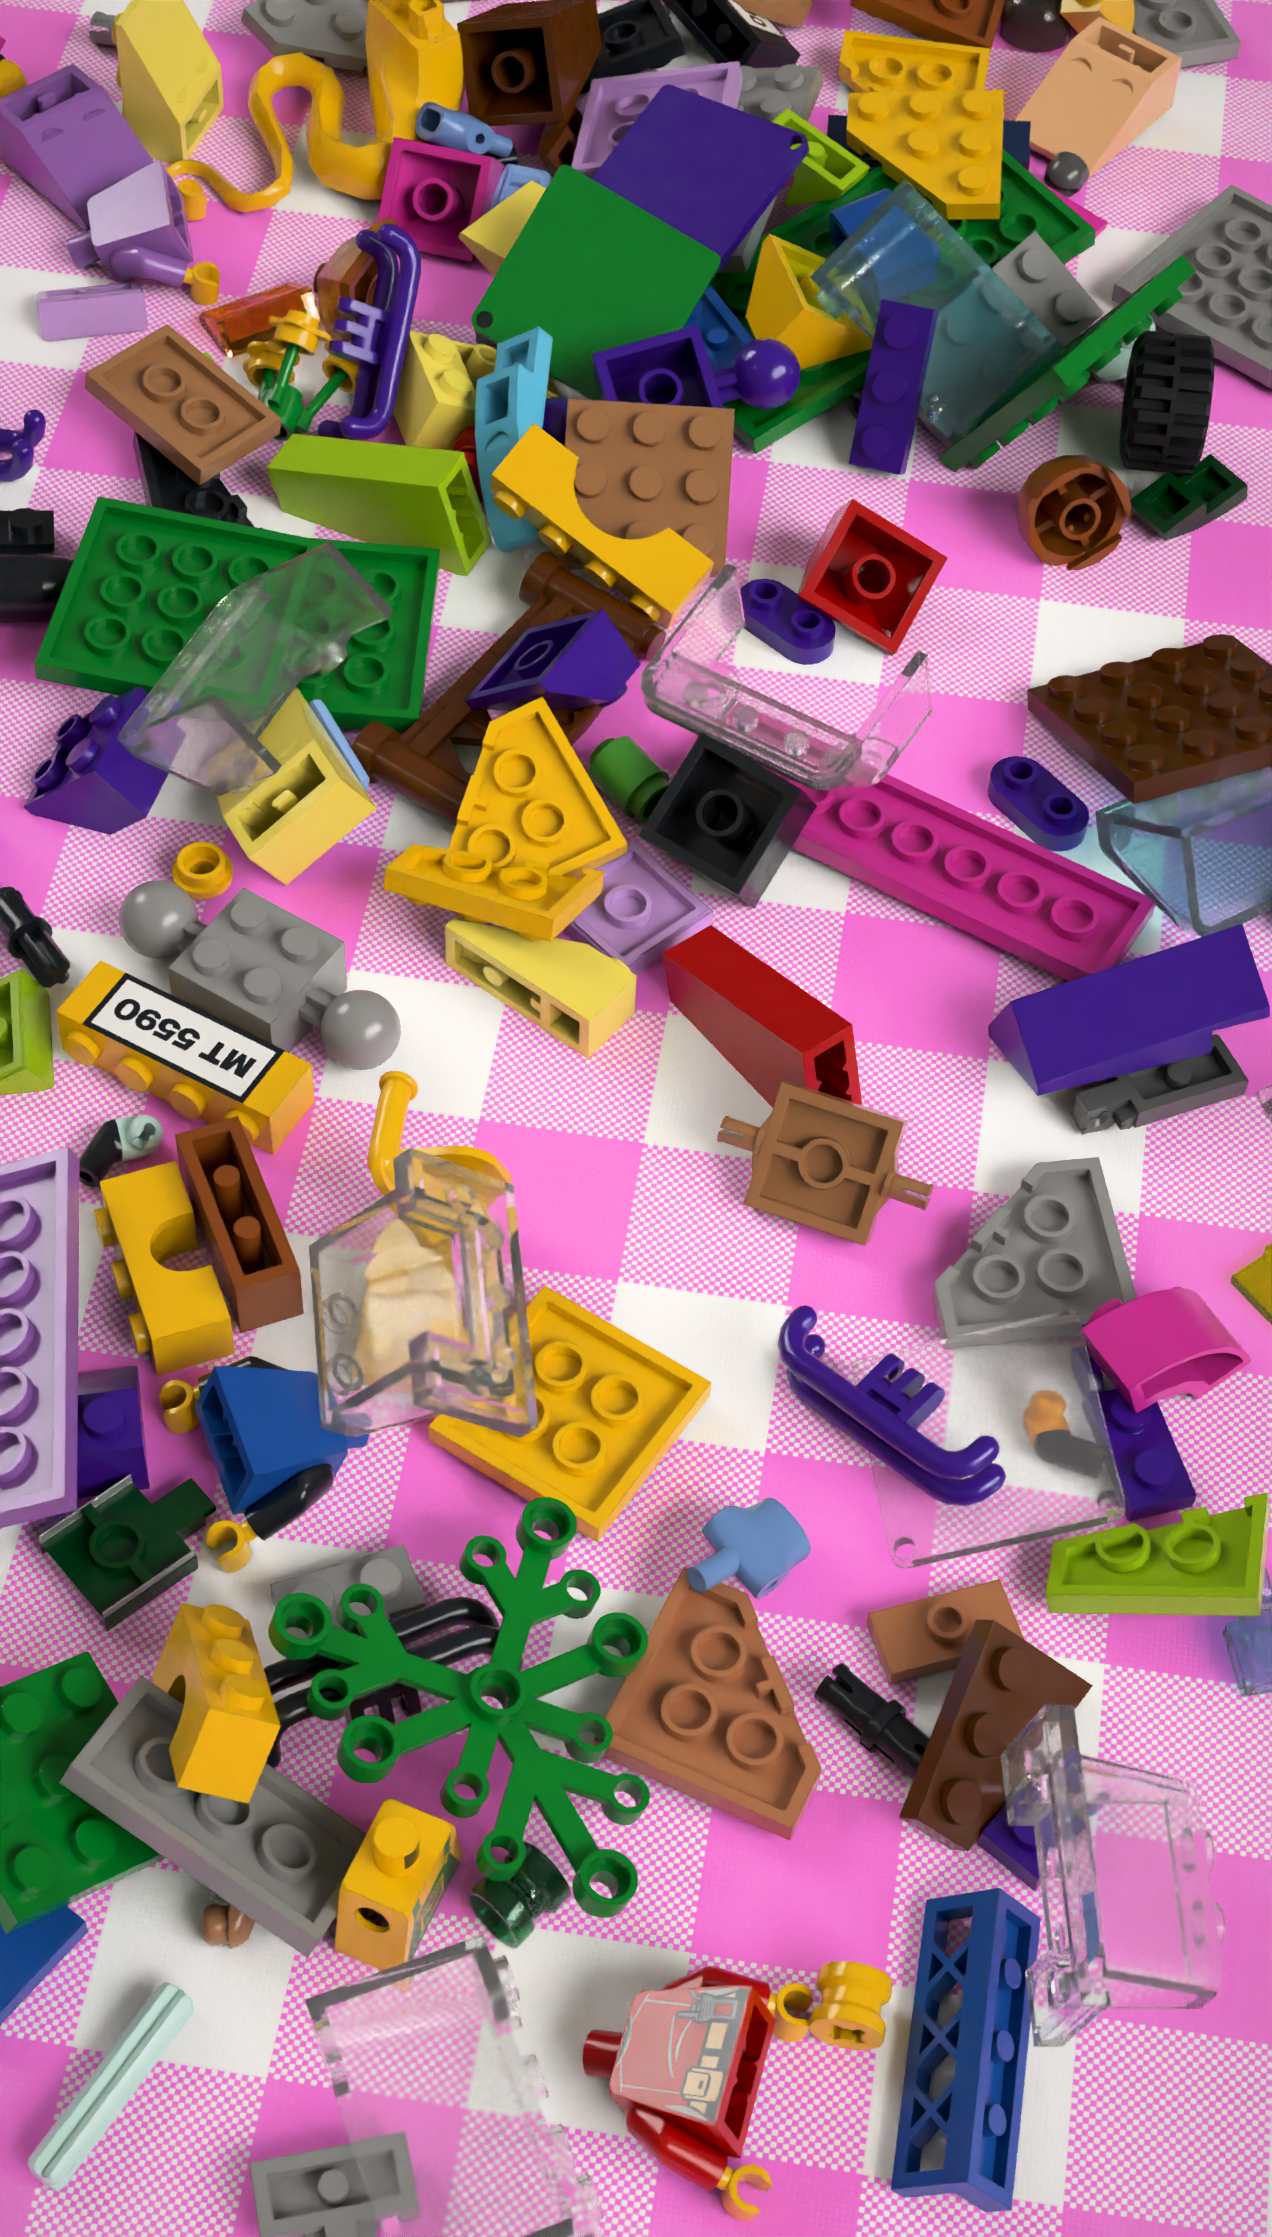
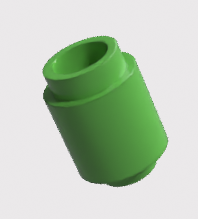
[588,736,670,822]

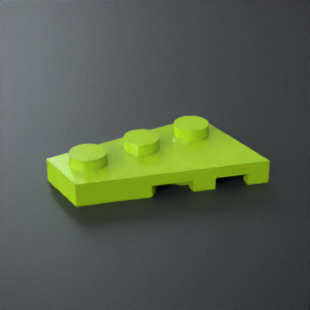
[1045,1492,1270,1616]

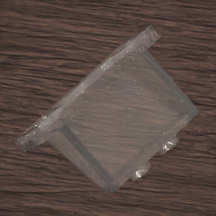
[309,1147,539,1438]
[1001,1704,1225,2047]

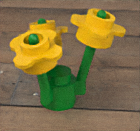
[242,310,360,441]

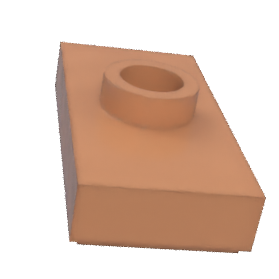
[866,1579,1024,1685]

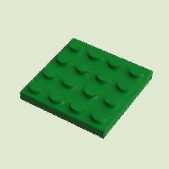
[938,255,1196,472]
[34,496,321,723]
[186,538,440,733]

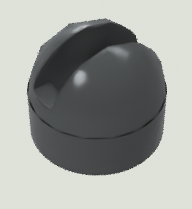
[1044,151,1089,198]

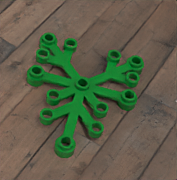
[268,1497,650,1918]

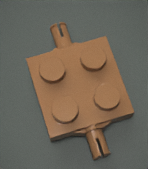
[717,1080,934,1246]

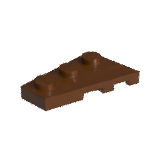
[899,1620,1093,1851]

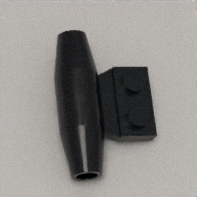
[0,508,74,623]

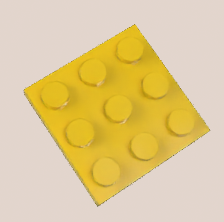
[428,1285,711,1543]

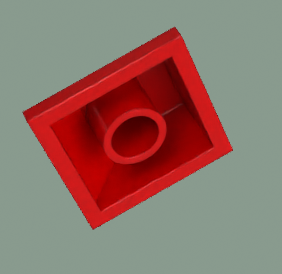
[796,499,948,656]

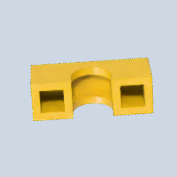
[93,1161,235,1376]
[152,1603,281,1804]

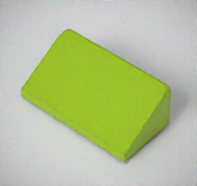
[0,969,55,1095]

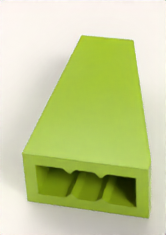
[266,434,492,576]

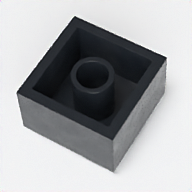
[638,732,817,908]

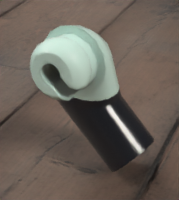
[78,1114,164,1187]

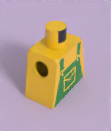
[335,1798,462,1980]

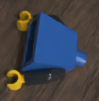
[159,1356,370,1573]

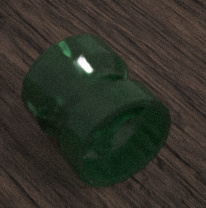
[466,1841,571,1949]

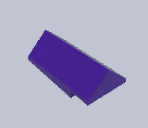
[988,924,1270,1096]

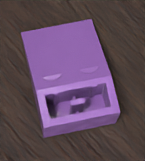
[0,64,154,231]

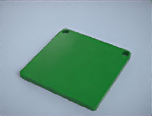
[471,165,721,401]

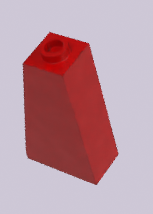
[662,925,862,1108]

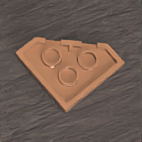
[593,1567,821,1841]

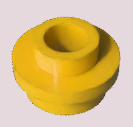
[172,842,233,899]

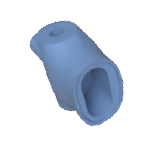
[415,101,513,159]
[687,1497,811,1599]

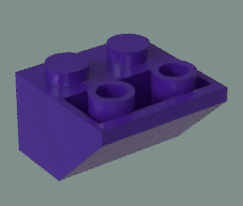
[23,686,190,835]

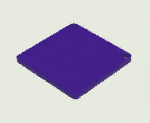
[591,84,809,275]

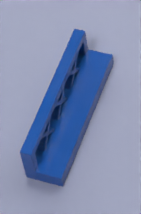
[891,1888,1041,2213]

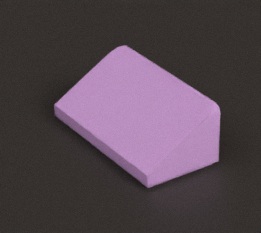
[36,281,148,341]

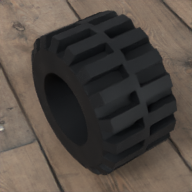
[1120,330,1215,475]

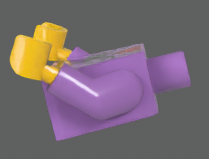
[66,159,220,305]

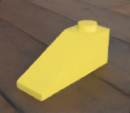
[445,919,637,1059]

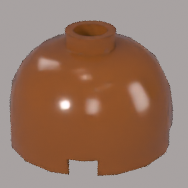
[1016,455,1132,570]

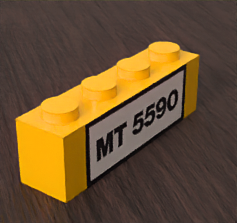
[56,960,315,1155]

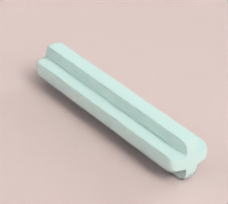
[27,1982,195,2191]

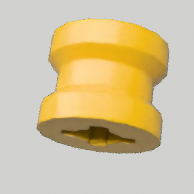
[809,1961,893,2050]

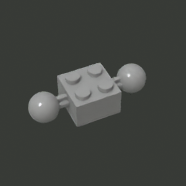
[119,880,401,1070]

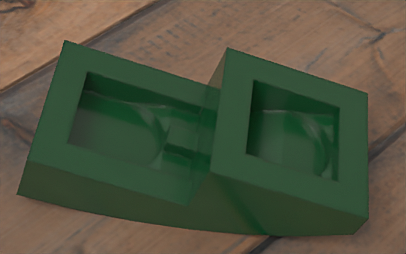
[1130,454,1248,540]

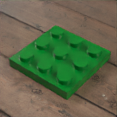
[0,1651,165,1934]

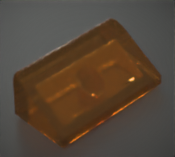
[198,282,321,358]

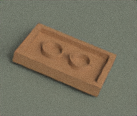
[85,324,281,485]

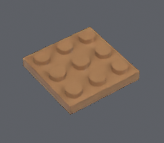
[557,399,735,578]

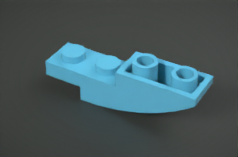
[475,327,553,553]

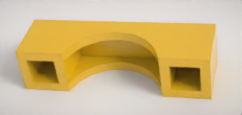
[490,423,714,629]

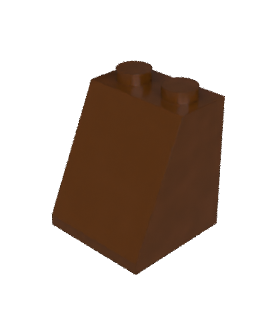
[457,0,602,126]

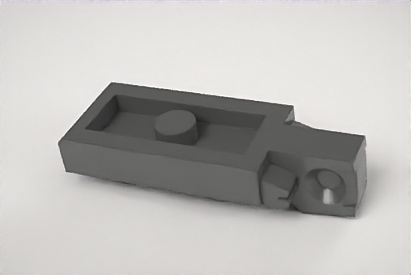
[1071,1034,1249,1135]

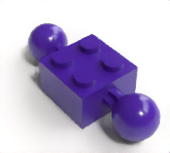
[542,324,801,446]

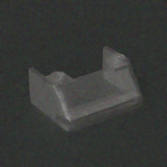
[117,541,393,796]
[640,563,933,791]

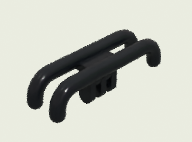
[264,1596,523,1768]

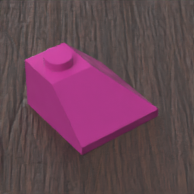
[377,137,505,263]

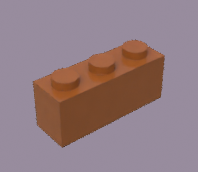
[175,1116,304,1334]

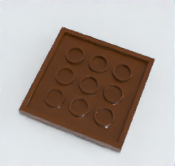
[1027,634,1272,804]

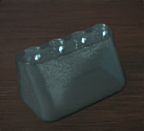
[1095,766,1272,937]

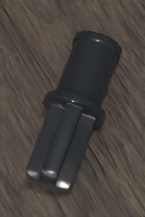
[0,886,70,988]

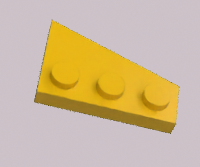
[383,844,604,942]

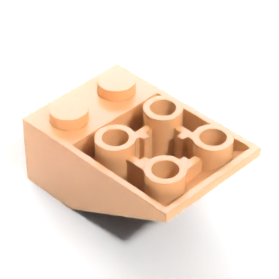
[1015,17,1182,179]

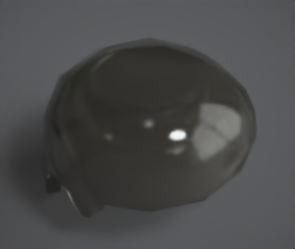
[1000,0,1072,52]

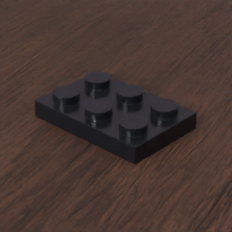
[579,0,686,96]

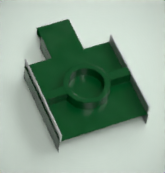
[38,1474,216,1631]

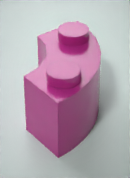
[1081,1286,1252,1414]

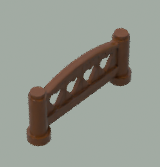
[351,551,666,827]

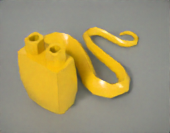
[166,0,465,213]

